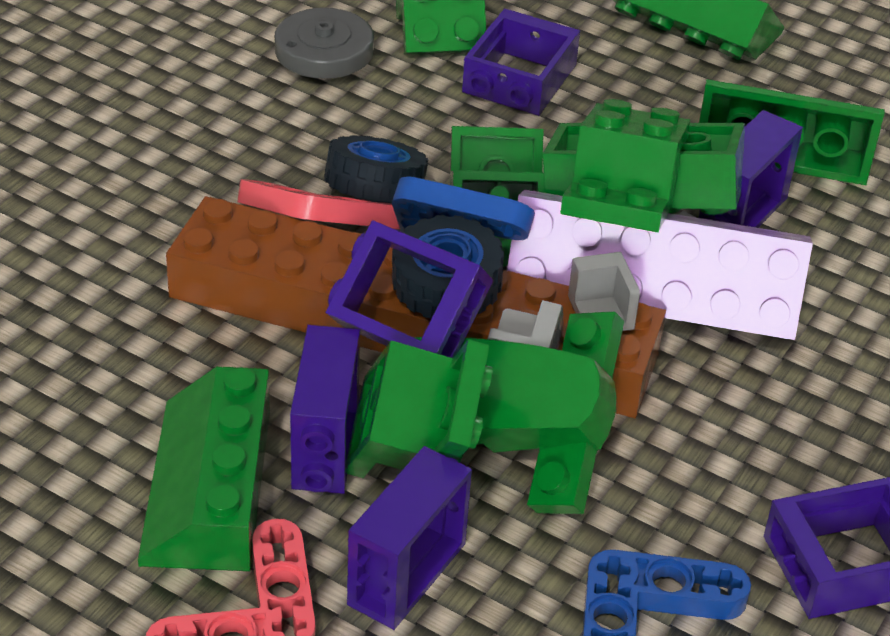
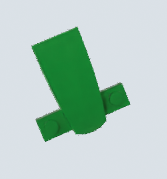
[414,311,624,514]

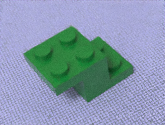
[396,0,486,54]
[560,99,690,233]
[450,126,545,266]
[346,339,493,478]

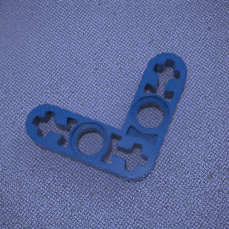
[392,177,535,240]
[582,550,751,636]

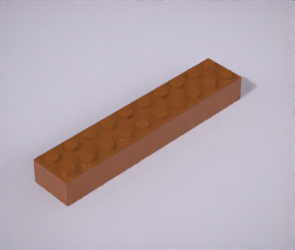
[166,196,666,418]

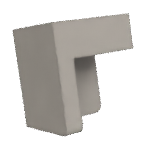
[568,252,640,331]
[487,300,564,349]

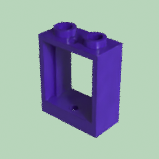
[462,8,580,116]
[698,110,803,228]
[325,220,493,358]
[290,325,360,494]
[347,446,472,630]
[763,477,890,619]

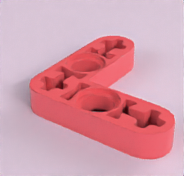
[237,179,400,229]
[146,519,315,636]

